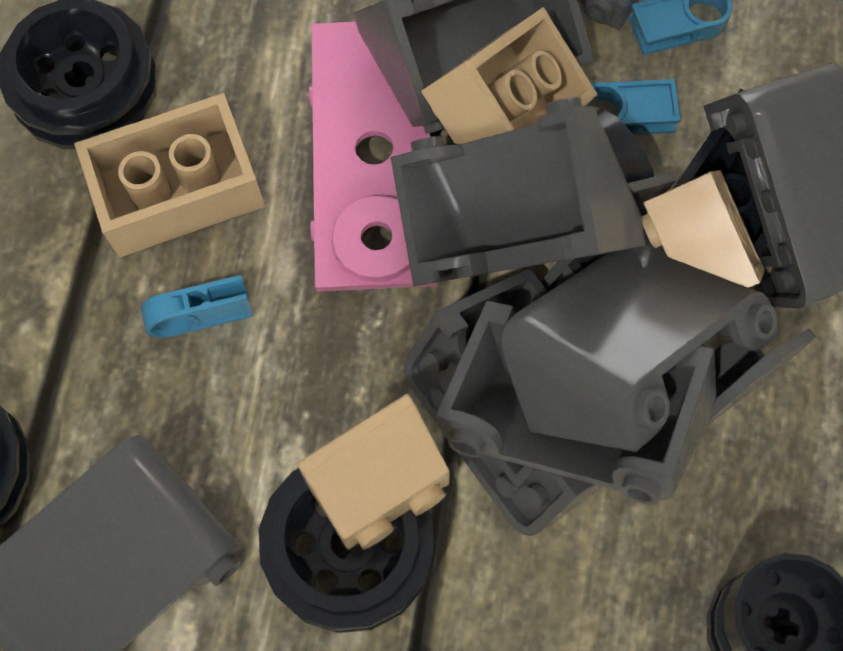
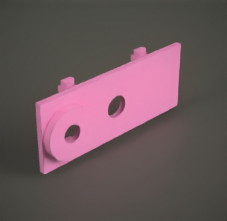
[309,22,437,292]

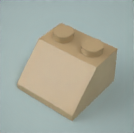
[642,170,765,288]
[297,394,450,549]

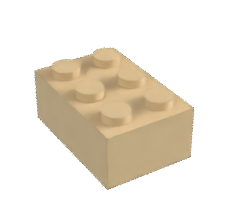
[421,7,597,145]
[74,93,265,258]

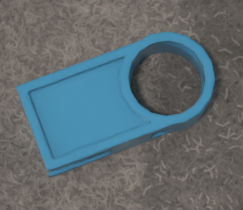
[628,0,733,56]
[591,79,680,135]
[141,275,254,338]

